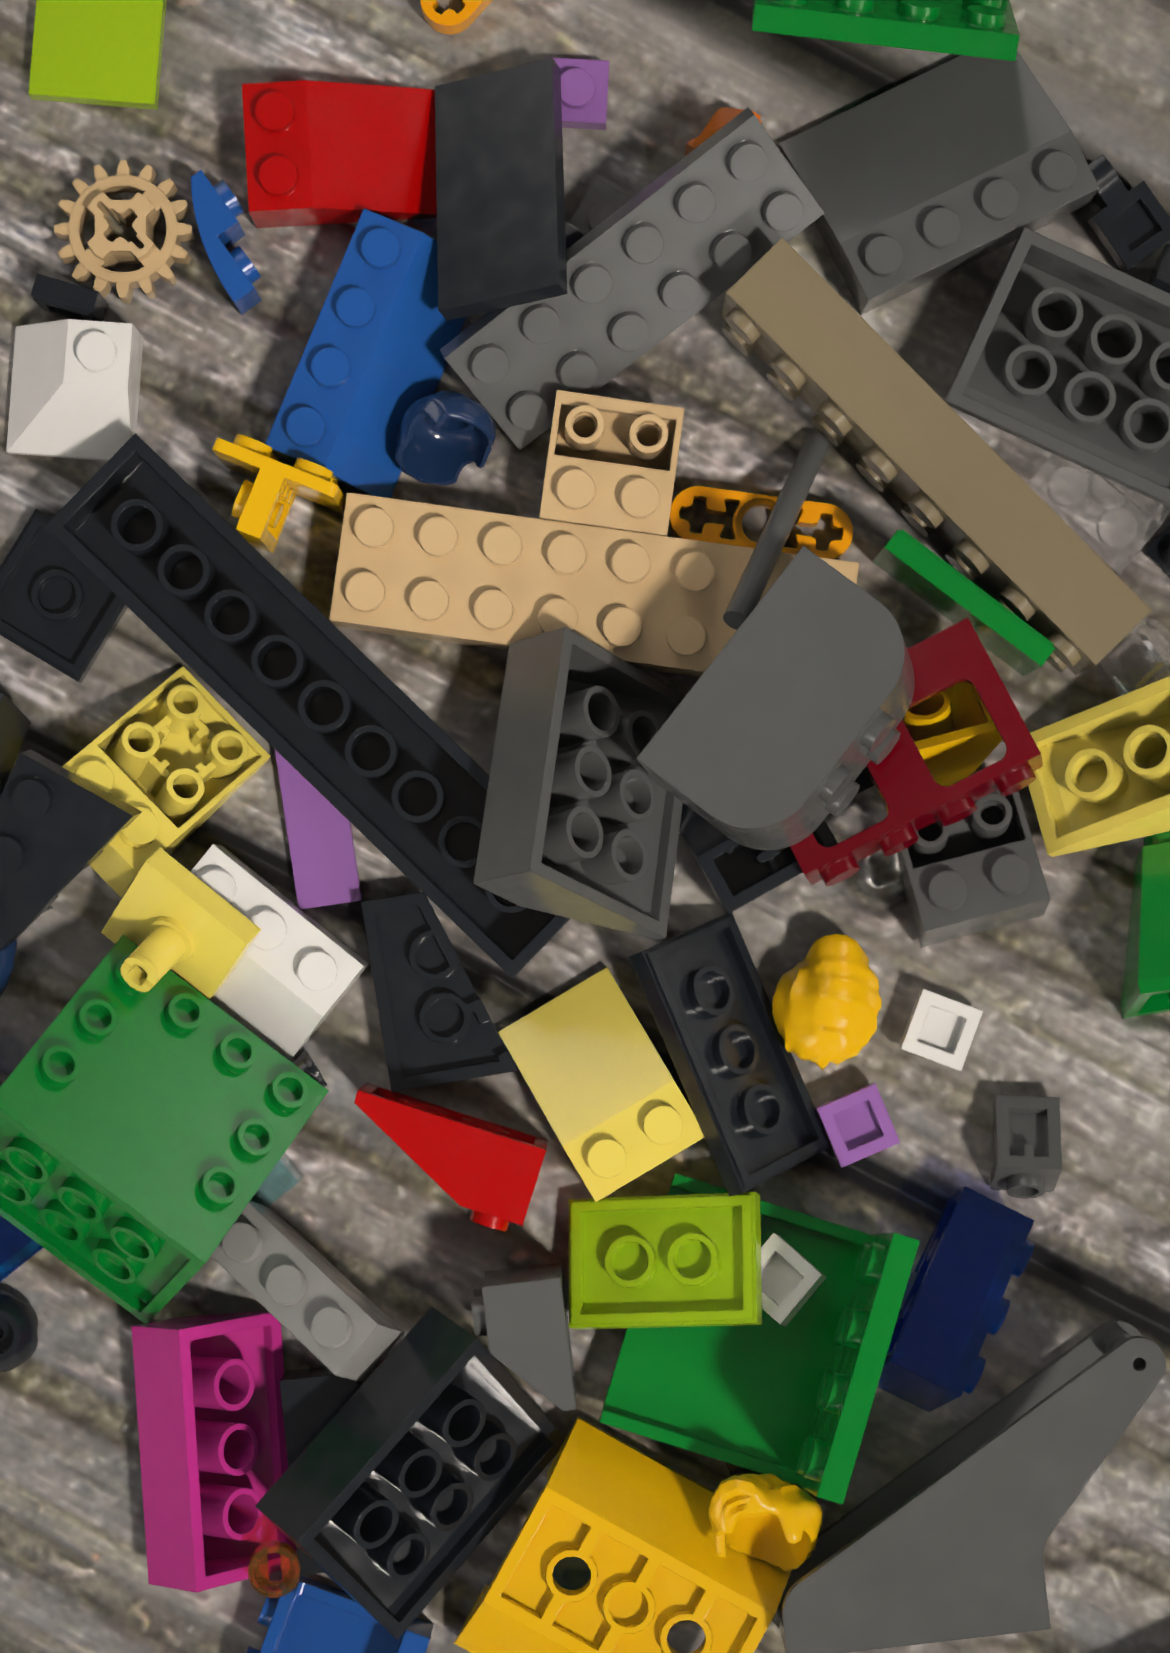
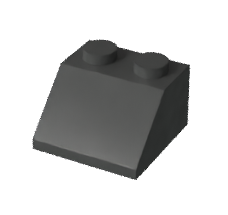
[471,1262,576,1411]

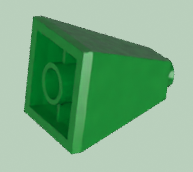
[1120,831,1170,1019]

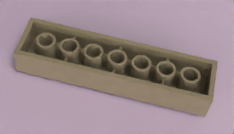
[720,238,1152,675]

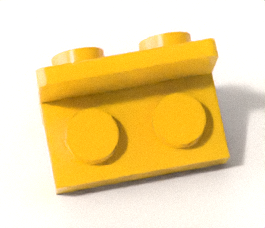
[212,434,346,553]

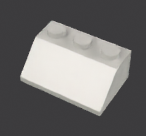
[190,844,369,1061]

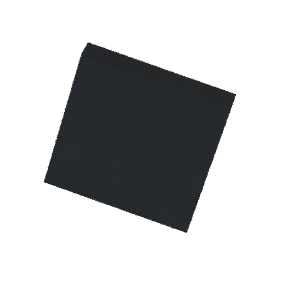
[0,509,128,683]

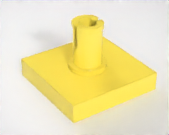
[101,847,261,1001]

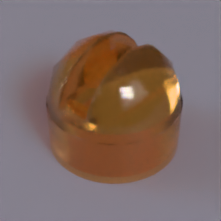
[248,1540,301,1598]

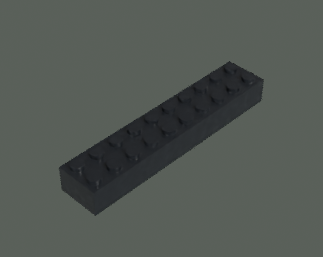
[45,433,570,979]

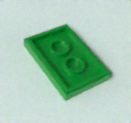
[872,529,1055,676]

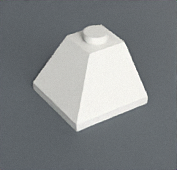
[6,319,144,461]

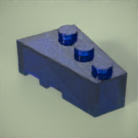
[877,1186,1035,1412]

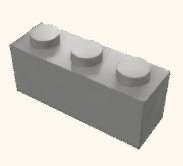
[211,1201,404,1382]

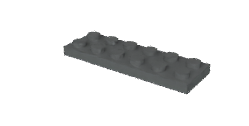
[440,107,825,450]

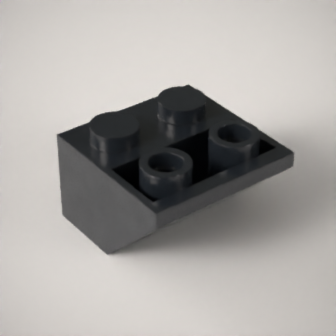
[679,803,838,914]

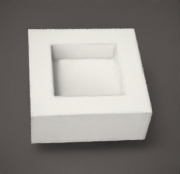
[898,988,983,1071]
[761,1233,827,1327]

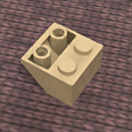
[539,390,685,536]

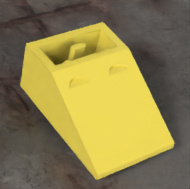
[62,666,271,898]

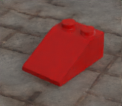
[242,80,437,228]
[354,1082,548,1231]

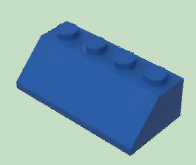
[265,208,467,498]

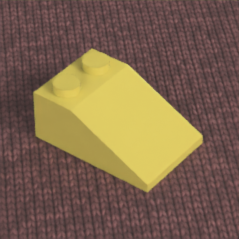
[1028,676,1170,857]
[498,967,705,1202]

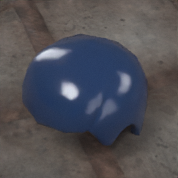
[395,391,496,486]

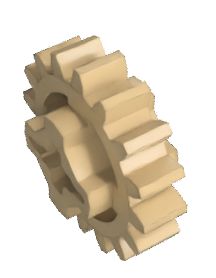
[54,160,196,304]

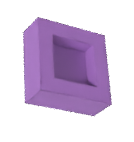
[546,57,609,130]
[815,1082,901,1168]

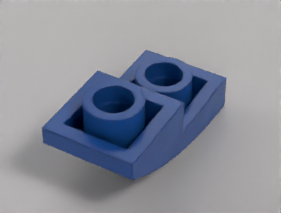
[191,170,262,315]

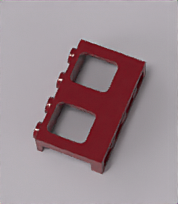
[790,617,1043,886]

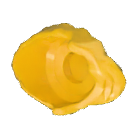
[772,934,882,1070]
[708,1474,822,1571]

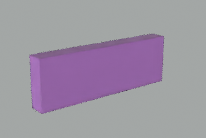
[275,750,362,910]

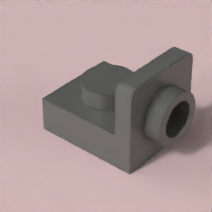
[990,1095,1062,1199]

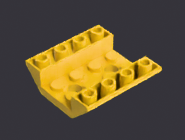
[454,1416,792,1653]

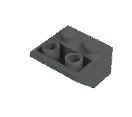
[897,790,1051,947]

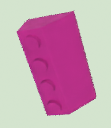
[131,1311,297,1593]

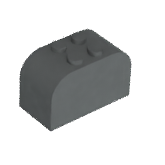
[636,546,915,850]

